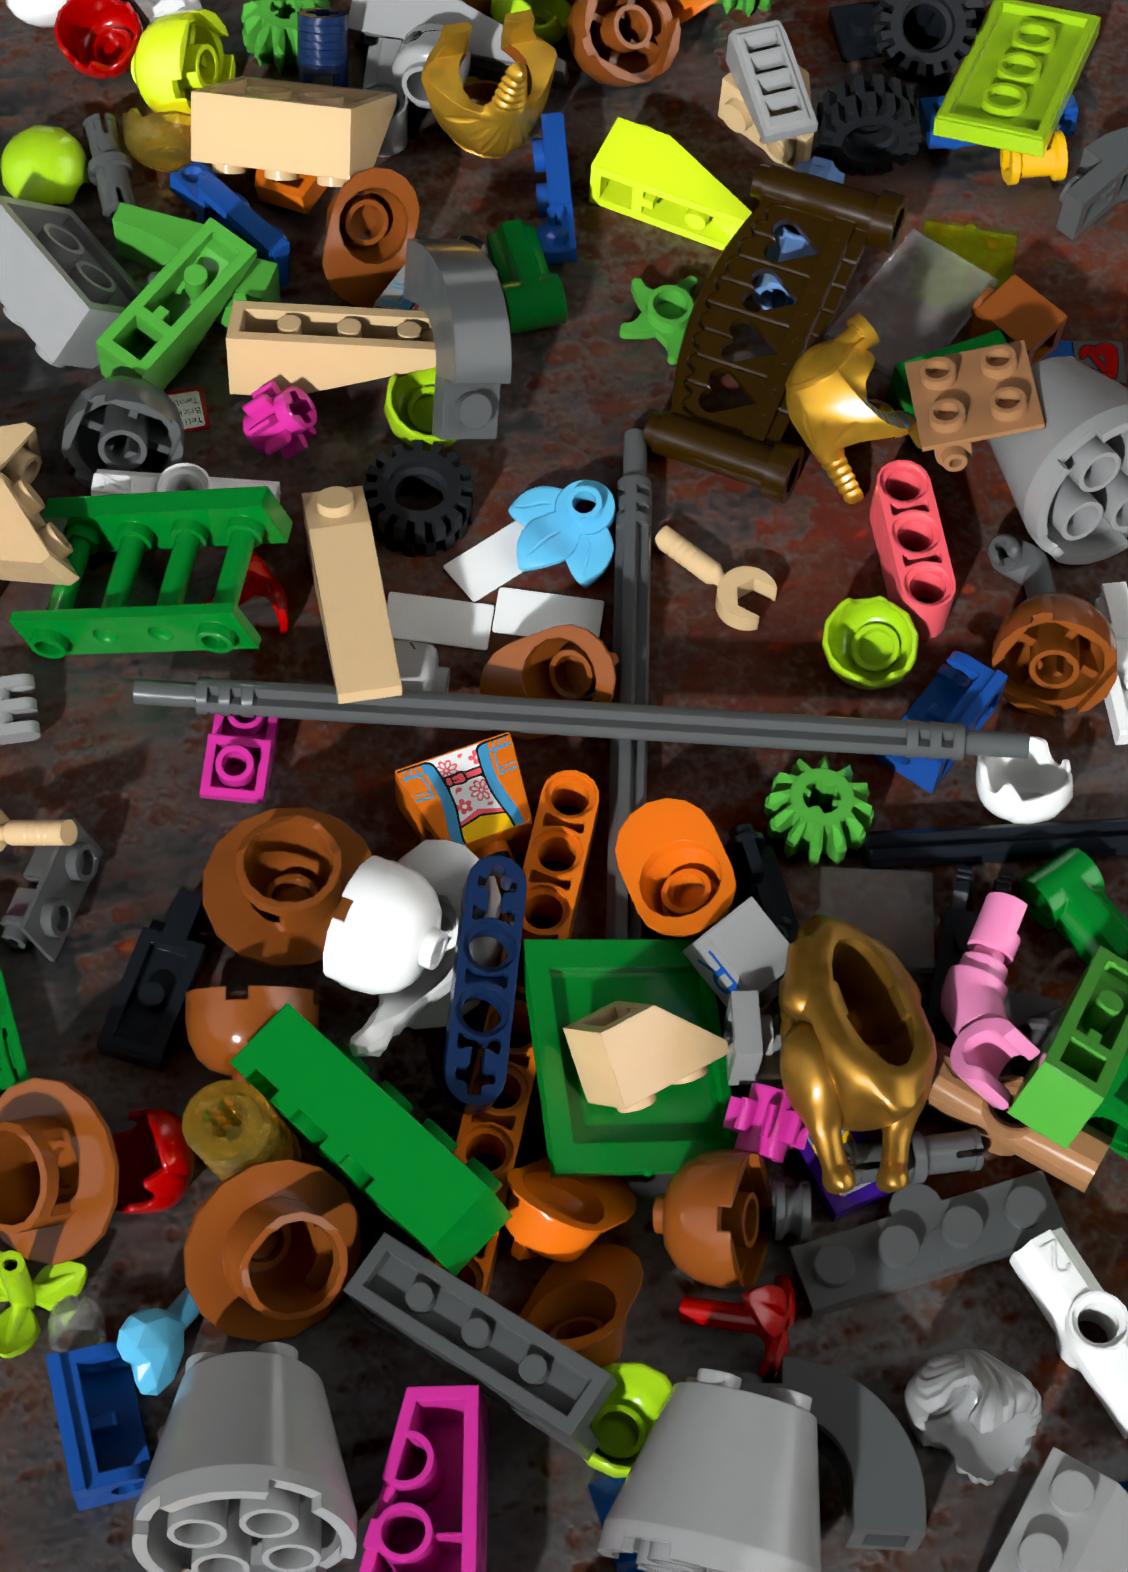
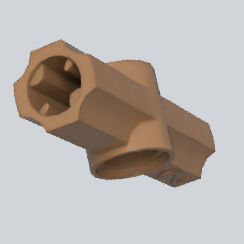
[925,1040,1114,1193]

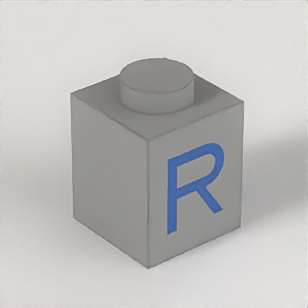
[682,896,790,1009]

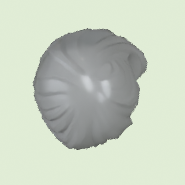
[902,1349,1042,1486]

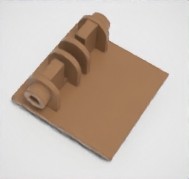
[904,340,1045,472]

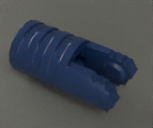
[297,8,348,88]

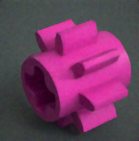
[243,380,317,460]
[722,1083,809,1163]

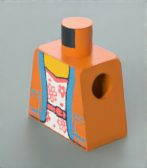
[395,732,532,893]

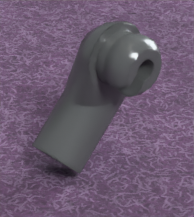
[987,533,1057,598]

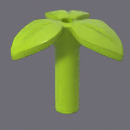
[0,1250,88,1358]

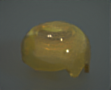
[123,108,192,172]

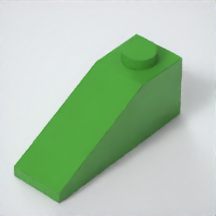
[95,217,257,390]
[1007,945,1128,1149]

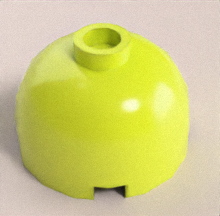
[131,9,236,125]

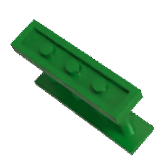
[9,486,293,659]

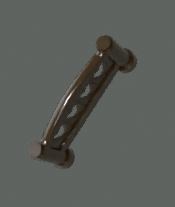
[642,163,909,504]

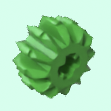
[241,0,332,74]
[764,755,874,868]

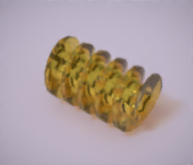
[182,1080,301,1181]

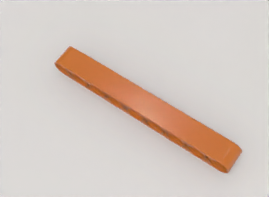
[428,770,599,1297]

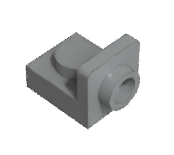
[723,990,782,1086]

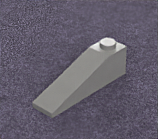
[348,0,569,87]

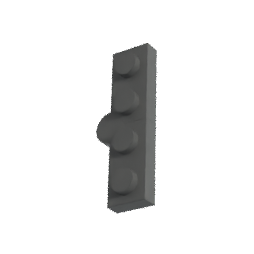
[786,1170,1068,1319]

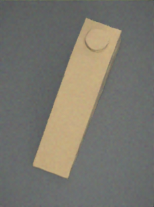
[226,300,436,395]
[301,486,402,704]

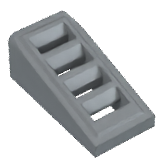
[725,20,818,144]

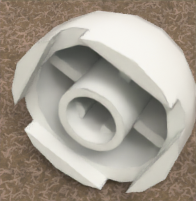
[323,856,448,995]

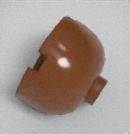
[567,0,681,88]
[992,593,1117,717]
[185,986,319,1090]
[653,1149,771,1289]

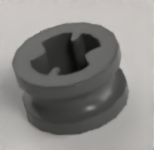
[771,1179,811,1242]

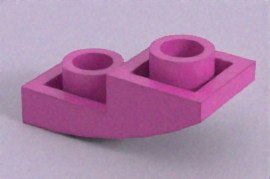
[199,714,280,805]

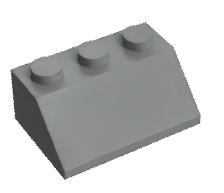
[0,195,142,369]
[987,1447,1128,1572]

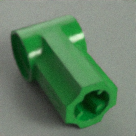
[487,219,567,334]
[1018,848,1128,966]

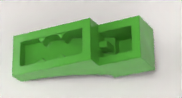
[112,202,281,328]

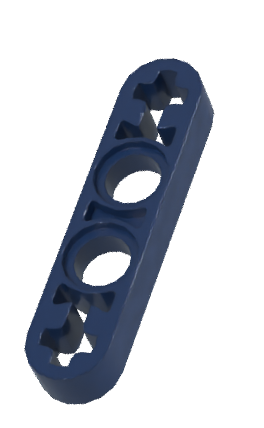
[440,855,527,1115]

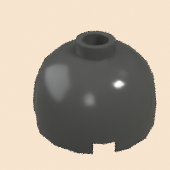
[61,375,185,489]

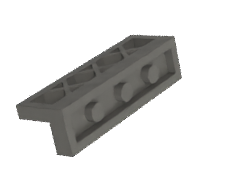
[343,1232,617,1461]

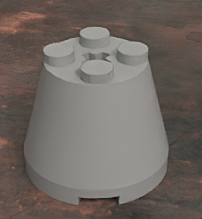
[986,356,1128,565]
[132,1342,357,1572]
[597,1368,822,1572]

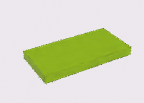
[933,0,1101,158]

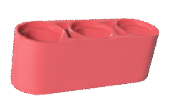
[870,460,956,640]

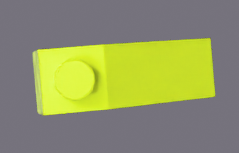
[589,117,752,251]

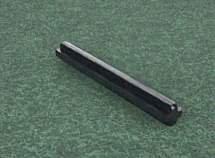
[862,817,1128,869]

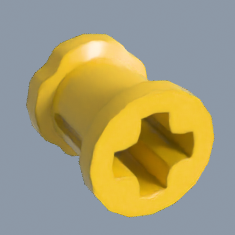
[1000,130,1068,185]

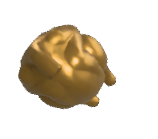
[777,914,937,1195]

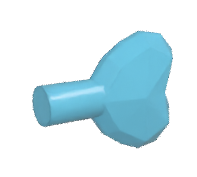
[116,1287,200,1396]

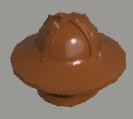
[203,807,372,968]
[0,1077,119,1265]
[183,1157,361,1343]

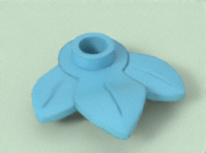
[508,480,616,588]

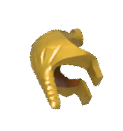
[421,10,557,159]
[785,313,922,504]

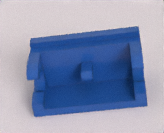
[874,651,1008,794]
[45,1342,151,1511]

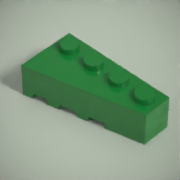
[229,1002,512,1276]

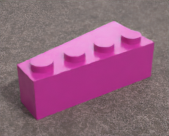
[359,1385,489,1572]

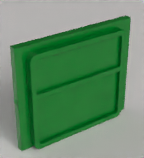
[520,938,738,1178]

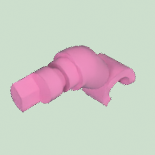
[941,892,1041,1110]

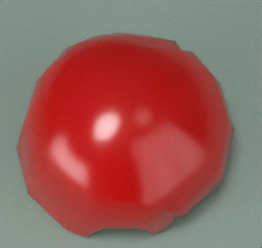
[53,0,145,80]
[112,1109,196,1214]

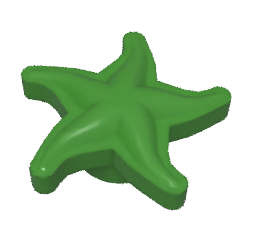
[619,276,697,365]

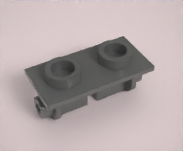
[0,816,104,962]

